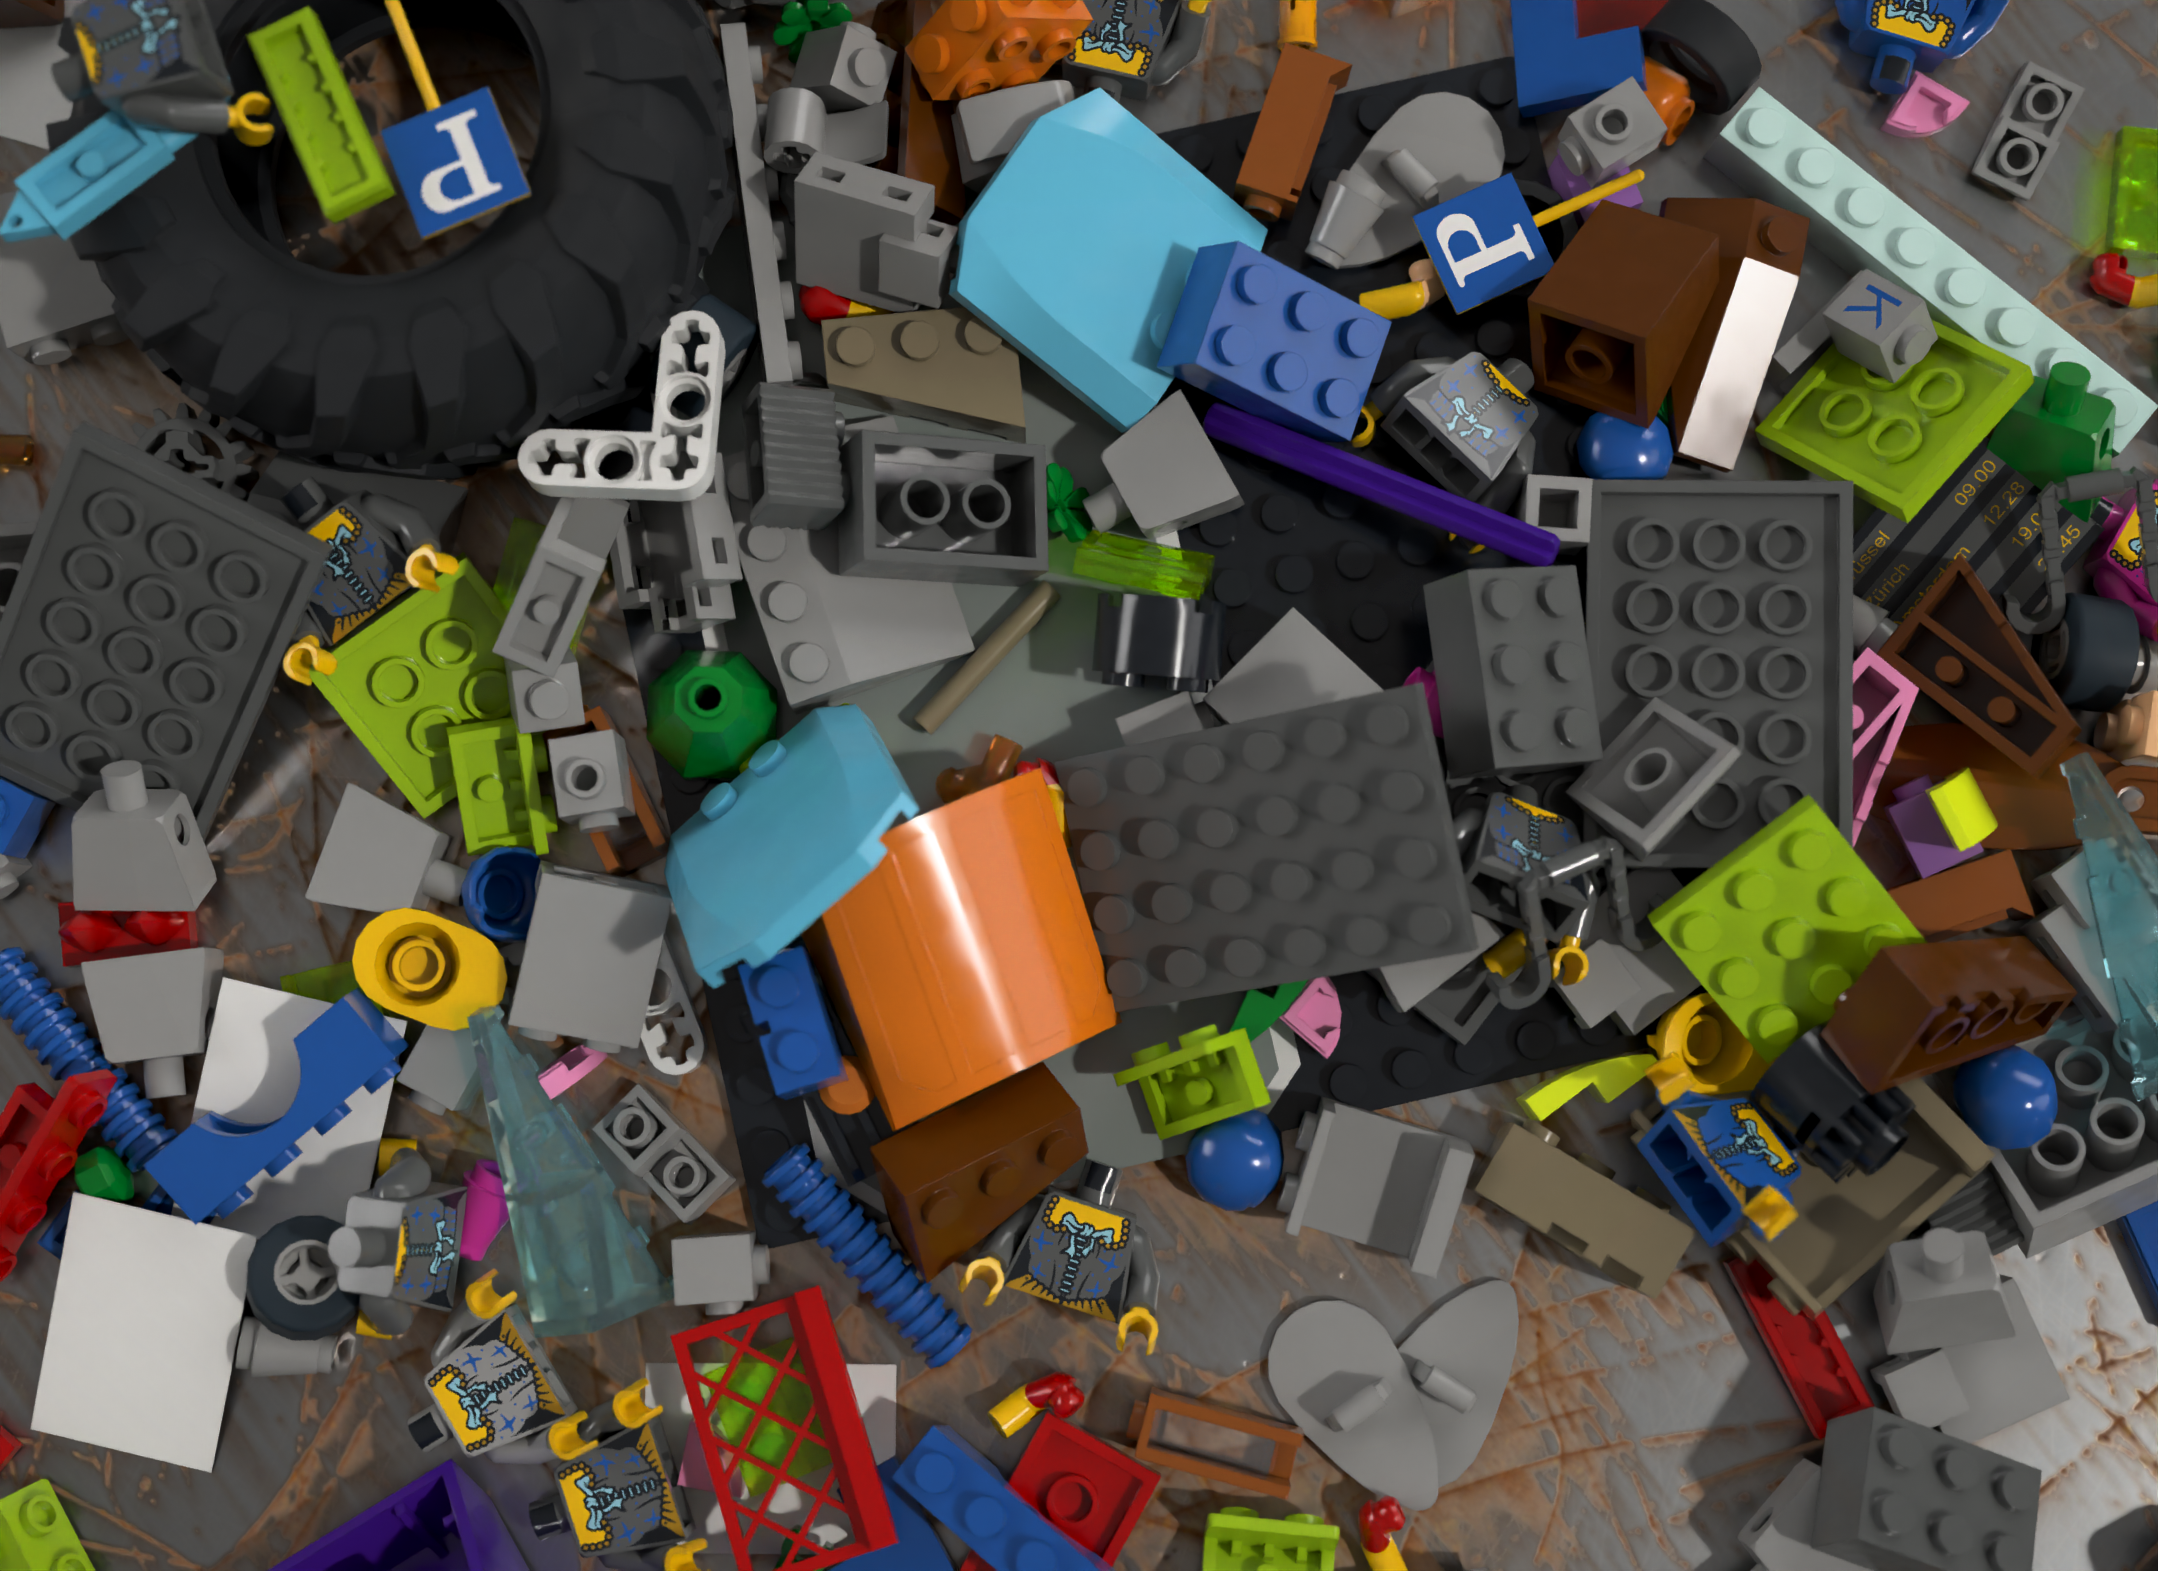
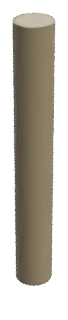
[913,580,1061,735]

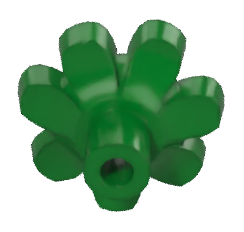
[773,0,853,64]
[1046,463,1093,543]

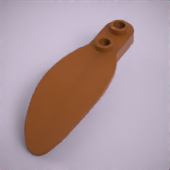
[1869,723,2158,851]

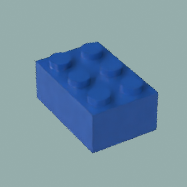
[1156,241,1392,442]

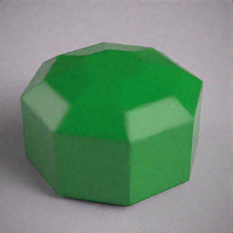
[74,1146,134,1204]

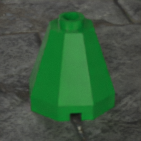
[646,650,777,781]

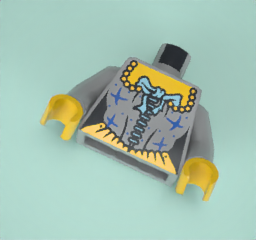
[407,1269,598,1464]

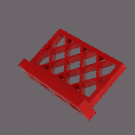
[670,1285,900,1571]

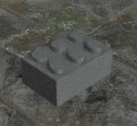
[838,430,1049,587]
[1423,565,1603,780]
[1811,1407,2042,1571]

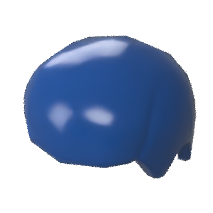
[1576,412,1674,480]
[461,846,542,943]
[1953,1045,2058,1150]
[1185,1109,1284,1211]

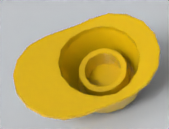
[352,908,508,1031]
[1647,992,1779,1096]

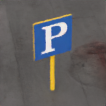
[380,0,532,239]
[1412,169,1645,315]

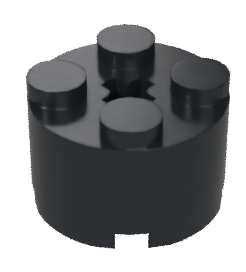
[1092,593,1227,693]

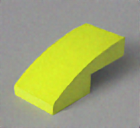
[1925,766,1998,852]
[1515,1054,1657,1121]

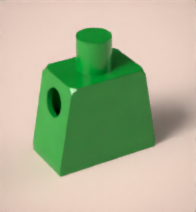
[1986,361,2116,523]

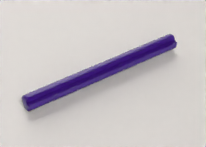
[1203,402,1560,567]

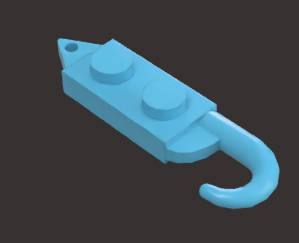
[0,77,231,242]

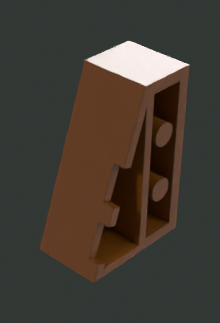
[1877,553,2082,780]
[870,1061,1089,1283]

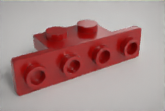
[0,1069,117,1282]

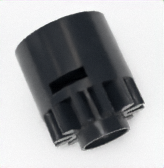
[1750,1021,1916,1184]

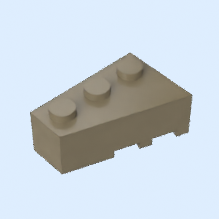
[821,307,1026,443]
[1466,1118,1697,1300]

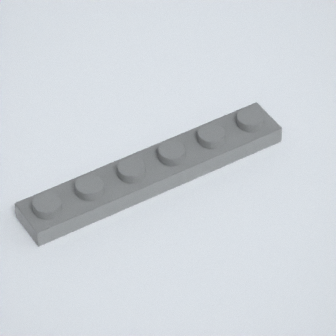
[719,22,803,385]

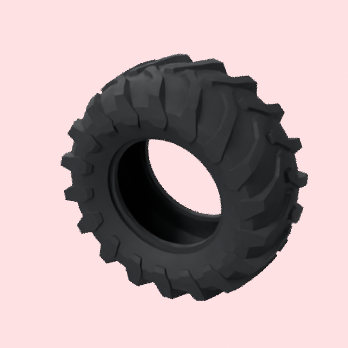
[46,0,736,480]

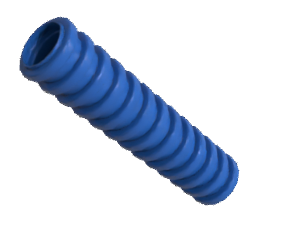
[0,947,179,1173]
[762,1143,973,1369]

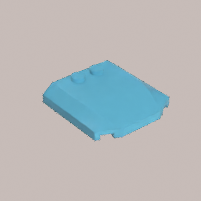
[949,87,1268,433]
[664,704,919,988]

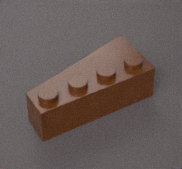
[1820,936,2078,1095]

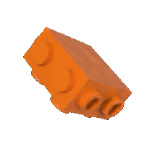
[905,0,1093,100]

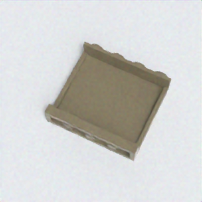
[1630,1017,1995,1321]

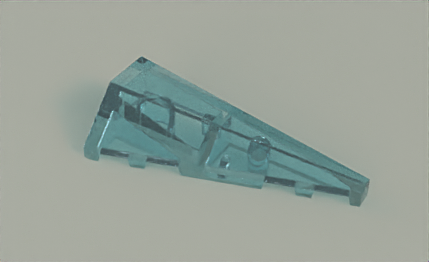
[2060,752,2158,1102]
[467,1005,674,1338]

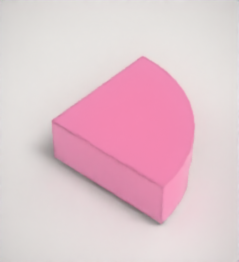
[1880,71,1970,138]
[1278,976,1342,1059]
[536,1043,608,1101]
[677,1417,745,1498]

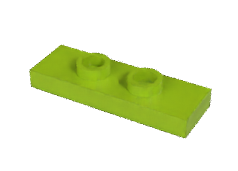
[247,7,396,223]

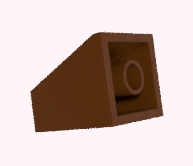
[1528,199,1719,429]

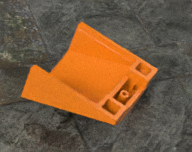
[800,768,1122,1131]

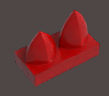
[58,901,198,968]

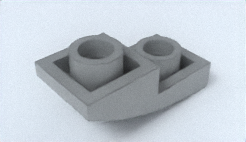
[1971,61,2086,201]
[592,1083,737,1225]

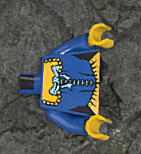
[1834,0,2010,95]
[1636,1051,1801,1248]

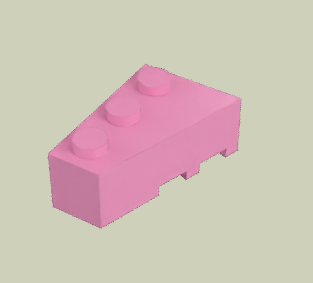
[1853,647,1919,848]

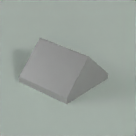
[1566,697,1741,862]

